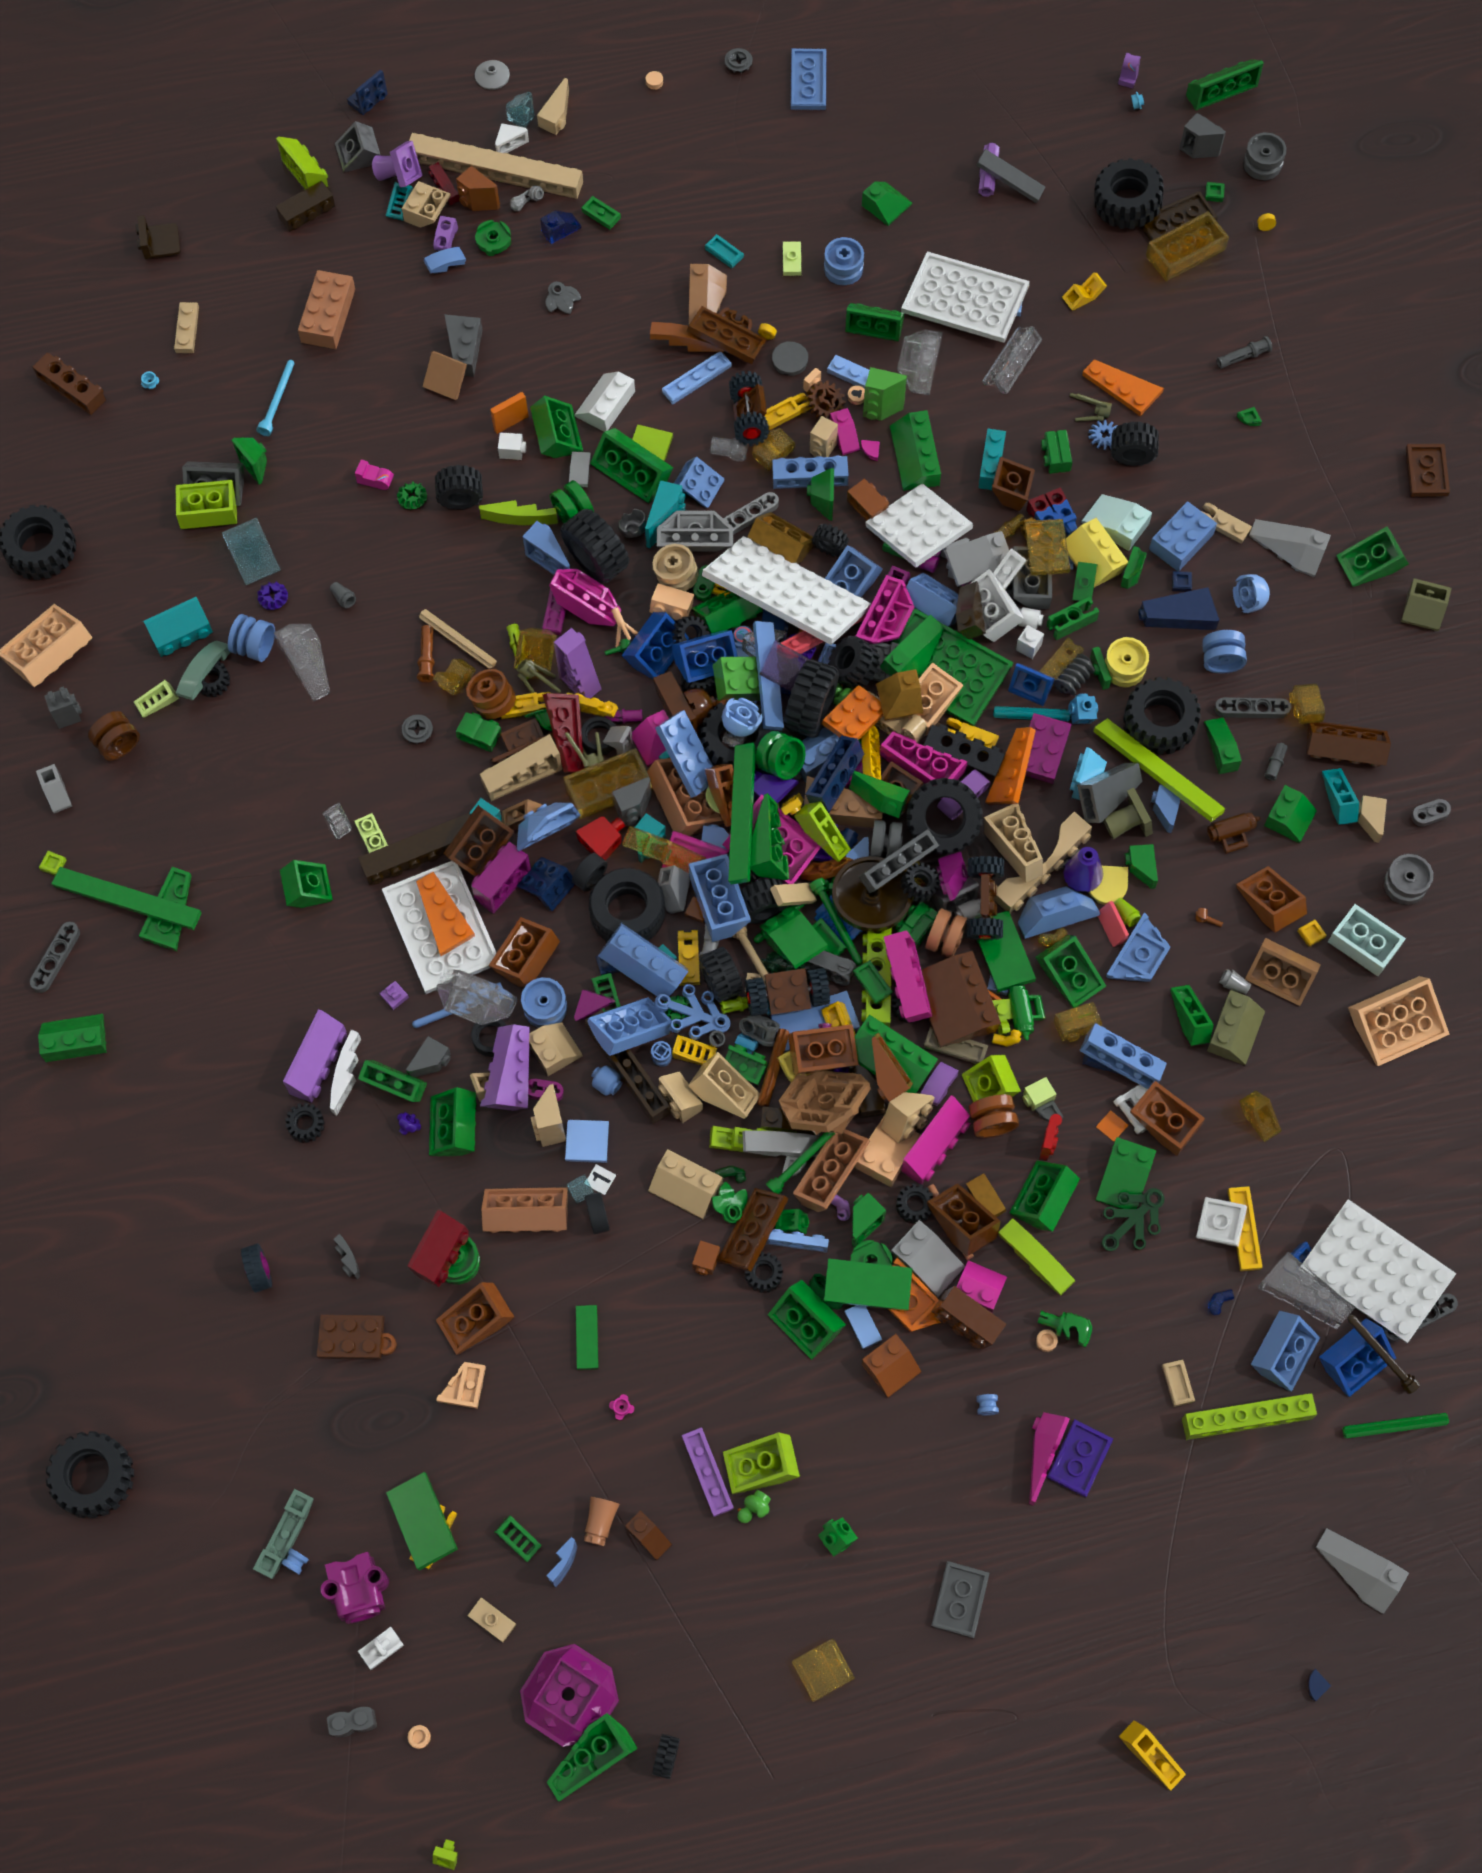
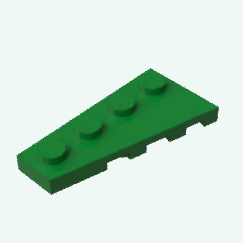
[139,867,192,951]

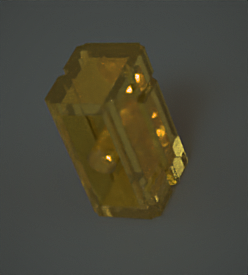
[1054,1002,1102,1042]

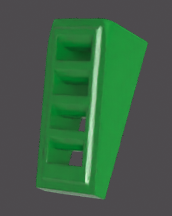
[591,973,621,1012]
[494,1516,542,1562]

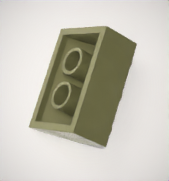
[1207,990,1265,1066]

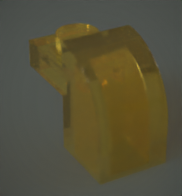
[433,659,476,695]

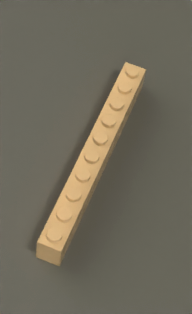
[409,133,583,199]

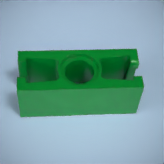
[1046,596,1099,640]

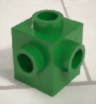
[818,1517,858,1557]

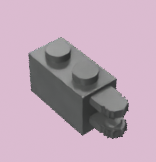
[44,686,82,729]

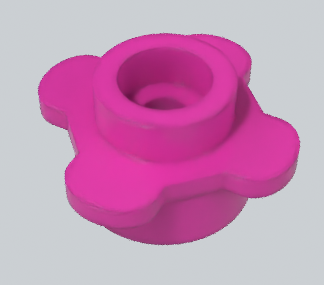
[609,1394,634,1420]

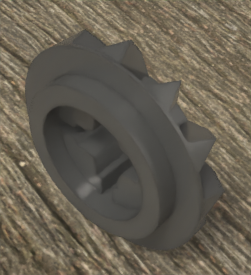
[725,48,753,73]
[402,715,433,744]

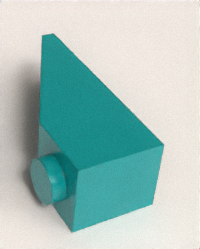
[1322,768,1359,825]

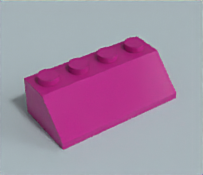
[901,1095,970,1184]

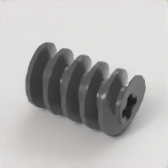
[1054,653,1095,695]

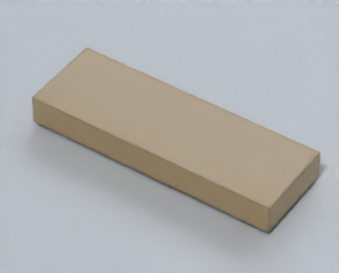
[770,883,817,906]

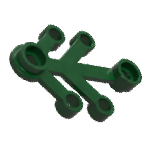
[1101,1188,1165,1251]

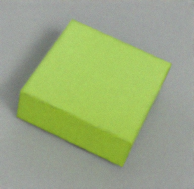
[39,851,67,876]

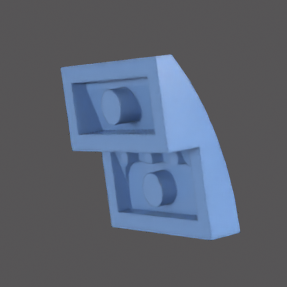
[546,1537,577,1587]

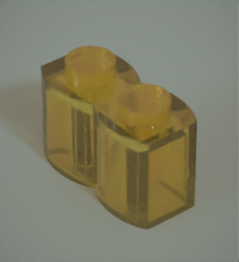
[752,428,795,471]
[1289,684,1325,724]

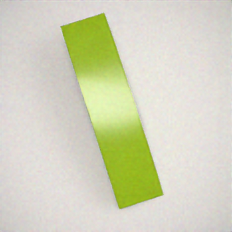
[479,500,558,525]
[709,1126,779,1152]
[998,1219,1075,1296]

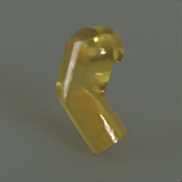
[1038,927,1068,947]

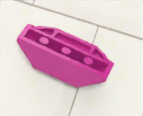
[549,569,622,626]
[856,575,914,644]

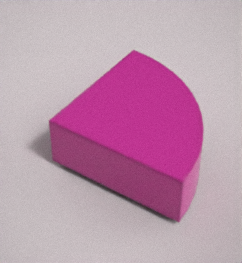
[861,440,880,461]

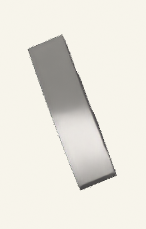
[742,1131,823,1158]

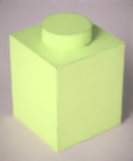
[1022,1077,1056,1111]

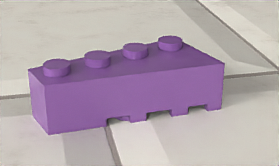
[554,628,601,698]
[480,1024,529,1111]

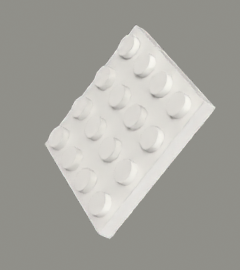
[866,484,973,567]

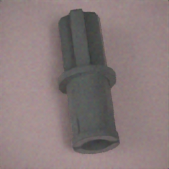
[1264,743,1288,781]

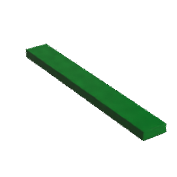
[728,743,756,885]
[52,867,202,930]

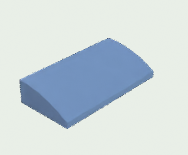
[588,997,672,1056]

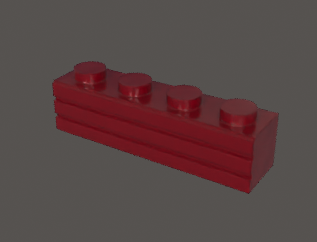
[428,162,459,205]

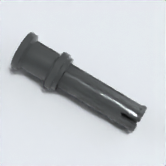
[1216,336,1272,369]

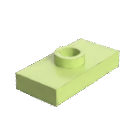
[783,242,801,276]

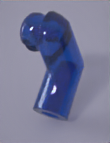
[1208,1289,1234,1315]

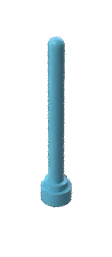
[256,360,294,436]

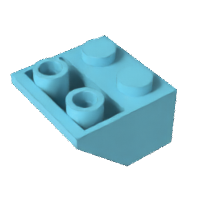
[1070,747,1107,800]

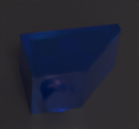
[540,210,582,244]

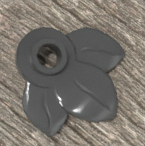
[545,281,581,314]

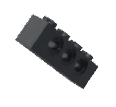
[924,723,1005,777]

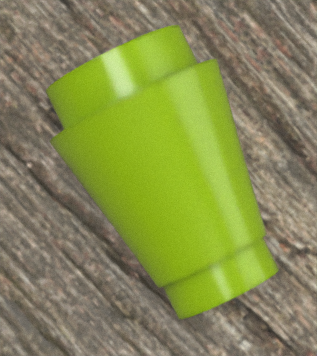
[1114,898,1141,927]

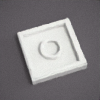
[1196,1197,1247,1247]

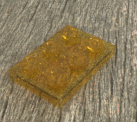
[1024,519,1070,575]

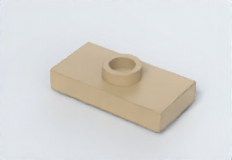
[468,1598,516,1643]

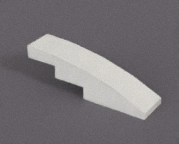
[330,1030,361,1116]

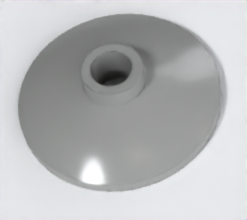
[475,60,510,90]

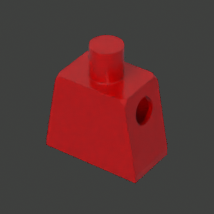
[576,816,625,860]

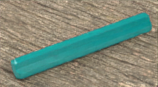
[993,706,1071,721]

